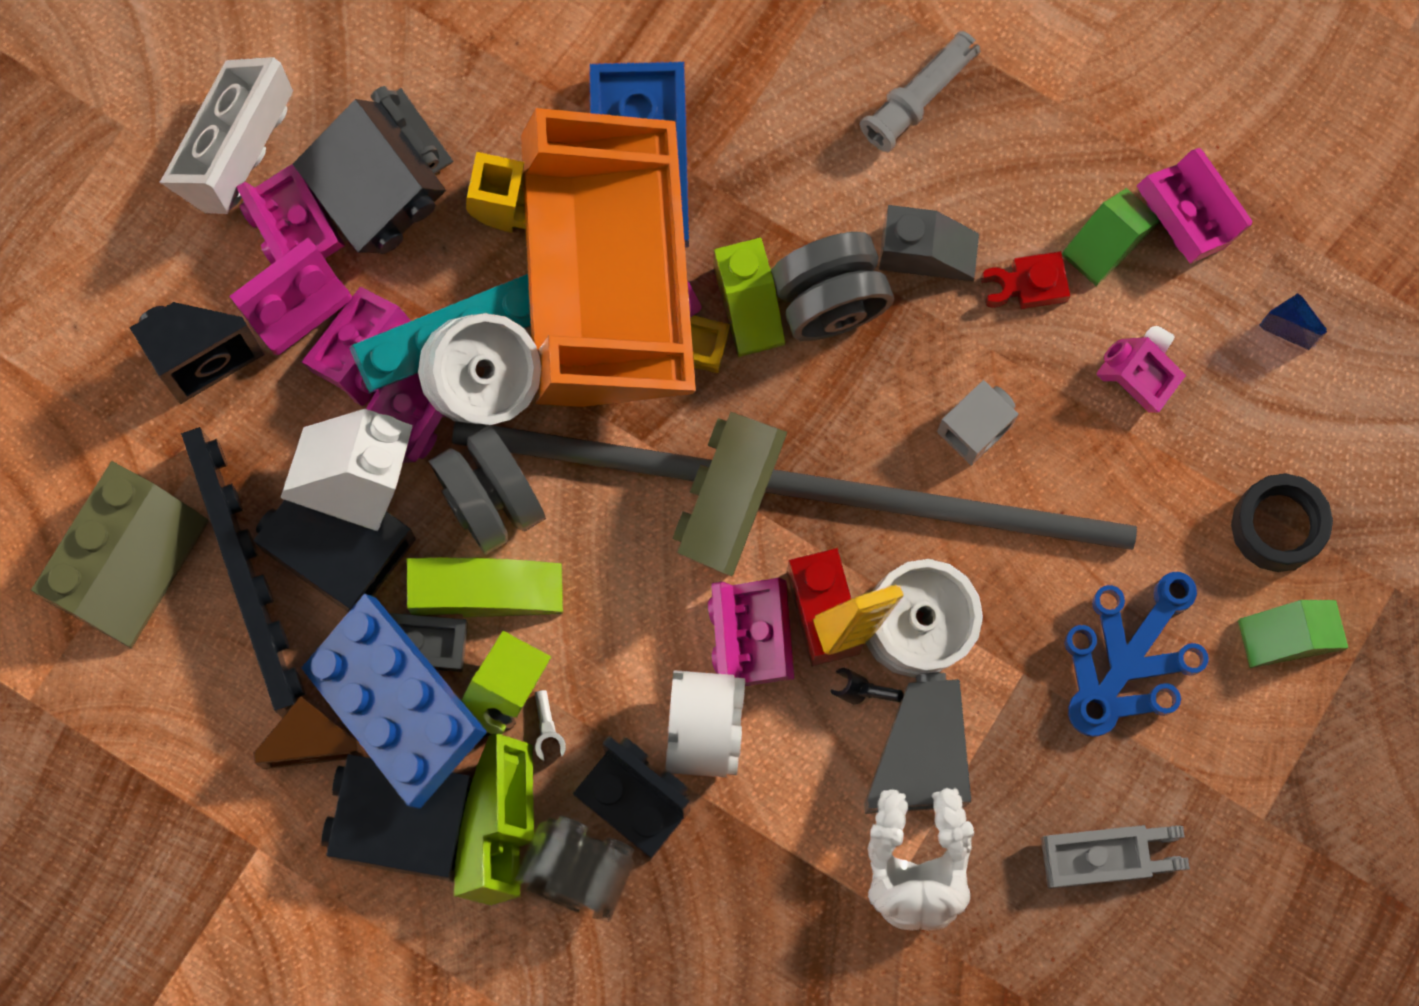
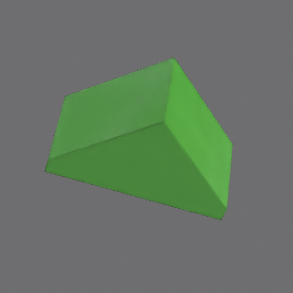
[1062,188,1161,287]
[1238,600,1349,668]

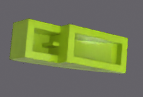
[407,558,563,618]
[454,734,534,906]

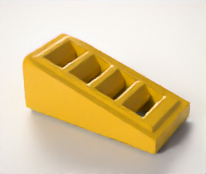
[813,585,904,655]

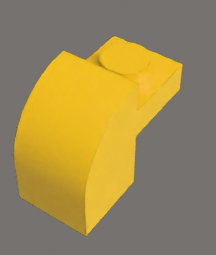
[466,152,526,233]

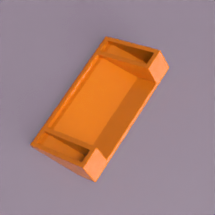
[521,108,696,407]

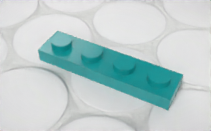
[349,274,531,394]

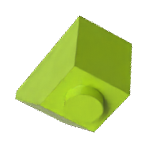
[713,237,785,357]

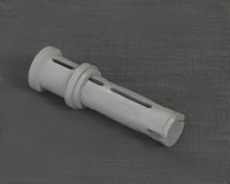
[859,31,981,152]

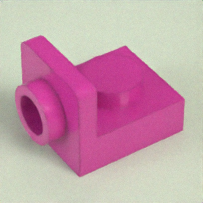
[1096,337,1186,413]

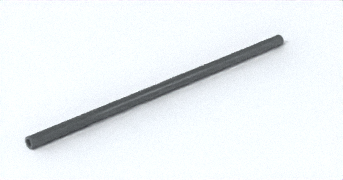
[452,421,1137,550]

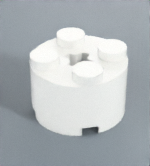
[666,670,745,777]

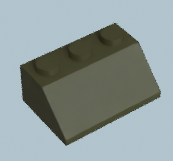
[673,412,787,577]
[31,461,209,649]

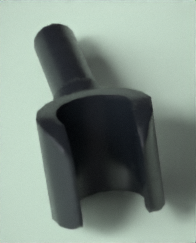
[830,667,903,705]

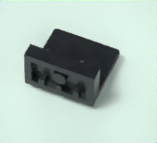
[573,736,690,860]

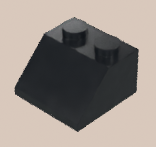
[129,302,265,404]

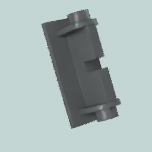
[371,86,453,174]

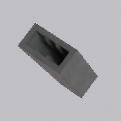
[864,672,971,814]

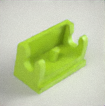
[461,631,552,735]

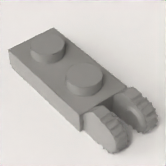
[1041,825,1190,889]

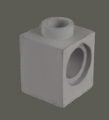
[937,380,1019,466]

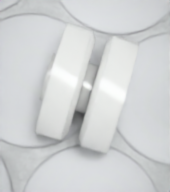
[418,313,542,425]
[866,559,983,678]

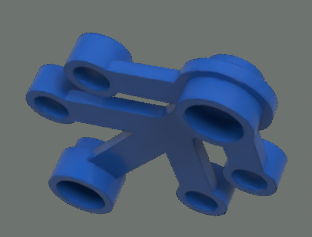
[1064,572,1209,737]

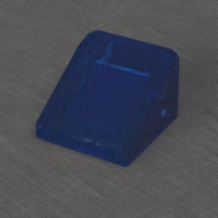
[1259,293,1327,350]

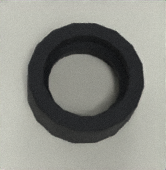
[1231,473,1333,572]

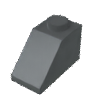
[879,205,979,282]

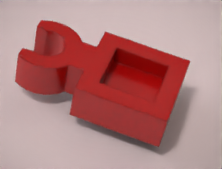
[980,251,1071,309]

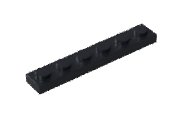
[181,427,305,718]

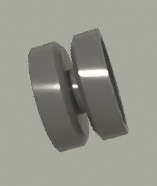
[771,231,894,341]
[429,425,546,555]

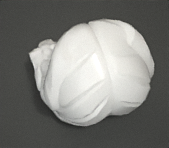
[868,788,974,930]

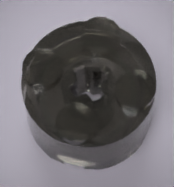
[514,816,635,922]

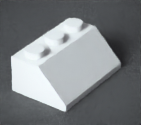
[160,57,293,214]

